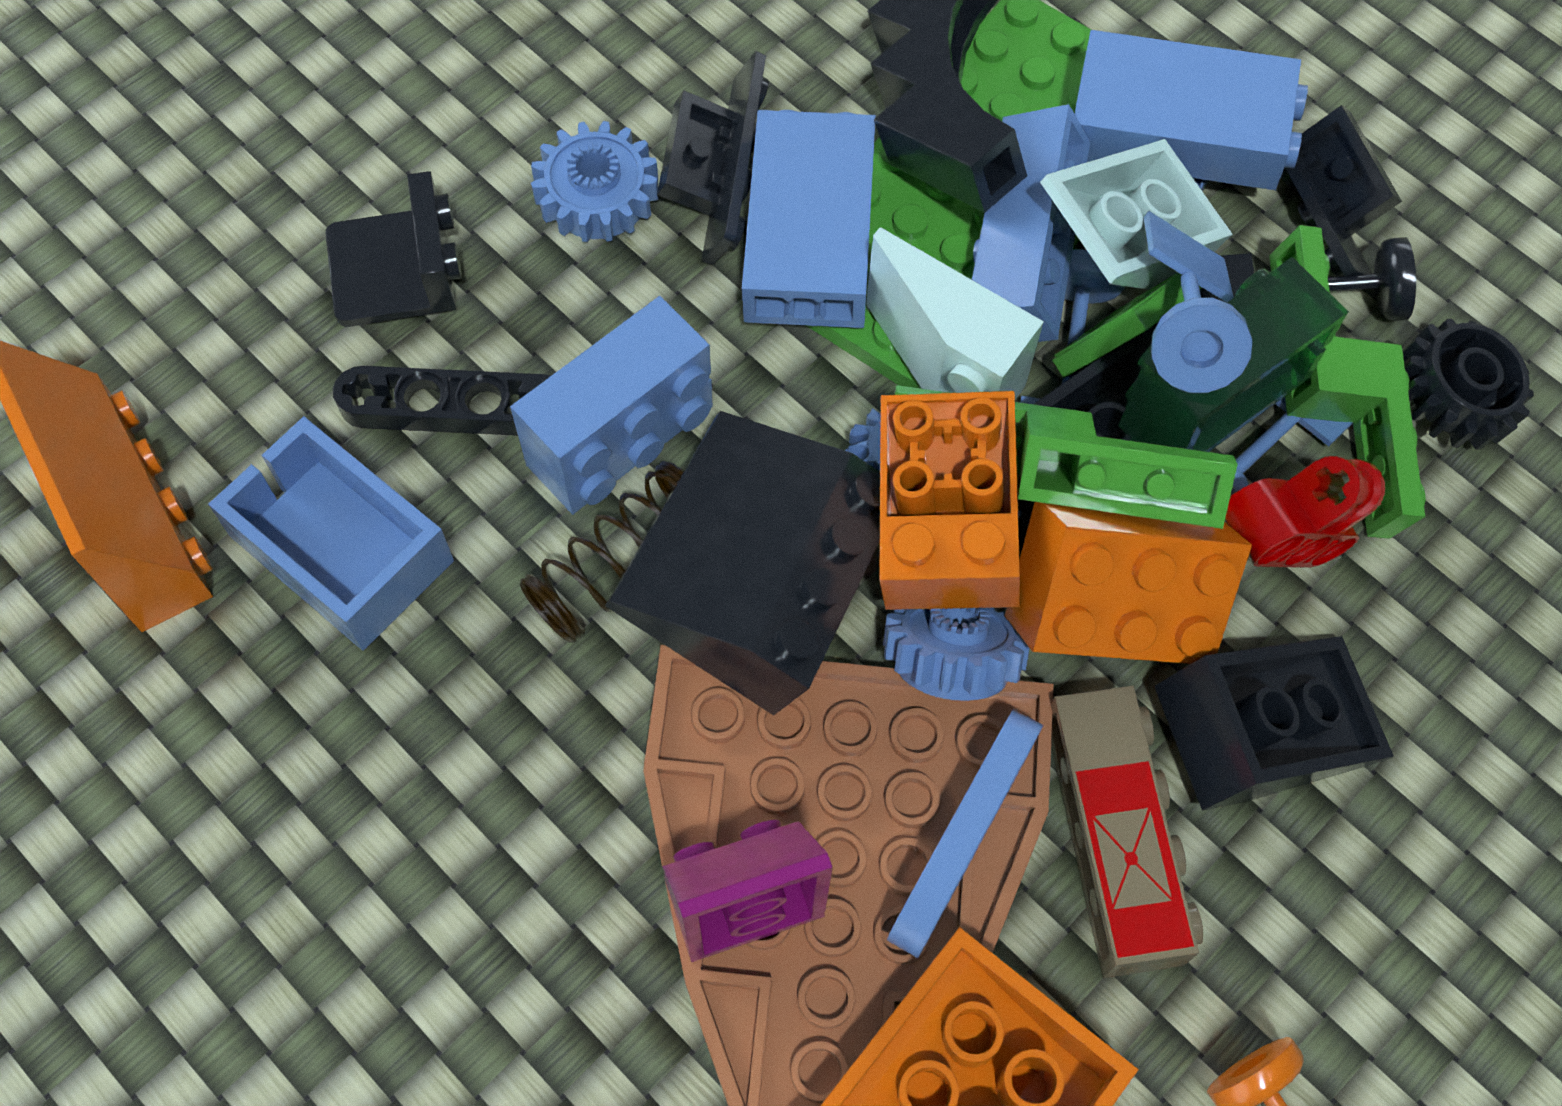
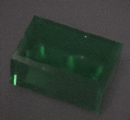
[1118,257,1349,452]

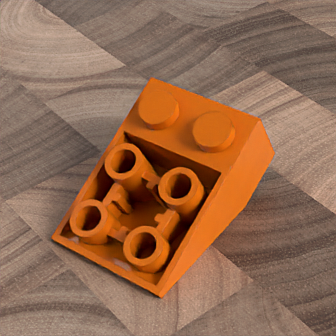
[880,391,1020,610]

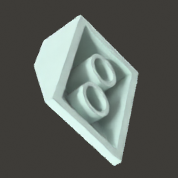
[1040,139,1233,290]
[866,227,1044,400]

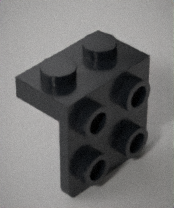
[325,171,462,327]

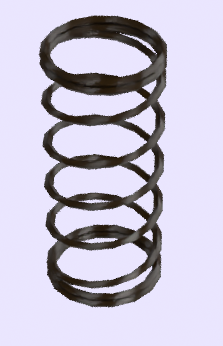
[520,461,683,643]

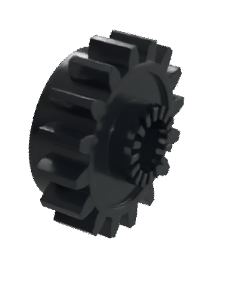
[1402,318,1534,450]

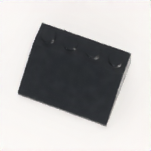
[605,411,880,716]

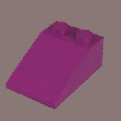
[662,820,833,962]

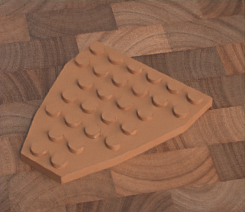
[643,645,1054,1106]

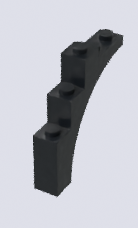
[867,0,1027,213]

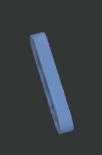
[887,709,1044,958]

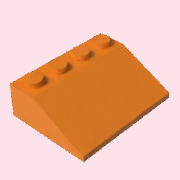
[0,341,213,632]
[821,927,1139,1106]

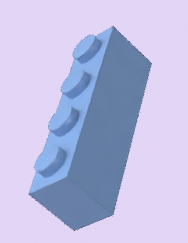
[972,104,1090,342]

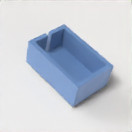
[510,296,713,515]
[208,416,454,651]

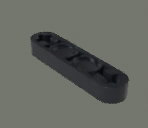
[333,366,552,436]

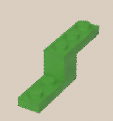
[1269,225,1425,539]
[895,385,1238,529]

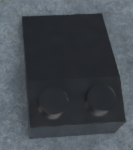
[1154,636,1394,811]

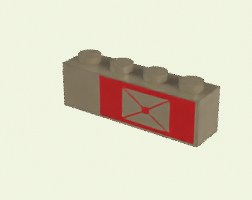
[1051,686,1203,978]

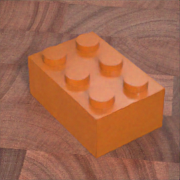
[1005,502,1252,664]

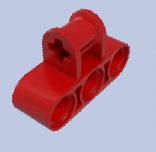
[1225,456,1385,568]

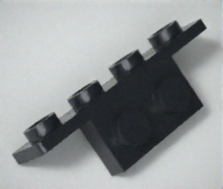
[657,51,769,265]
[1281,105,1402,277]

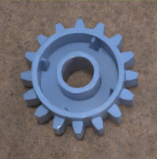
[531,121,659,242]
[883,608,1029,701]

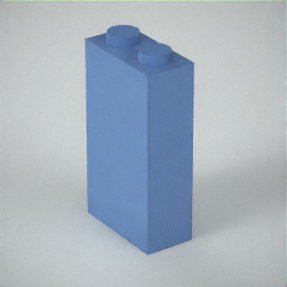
[1074,30,1308,191]
[742,110,876,328]

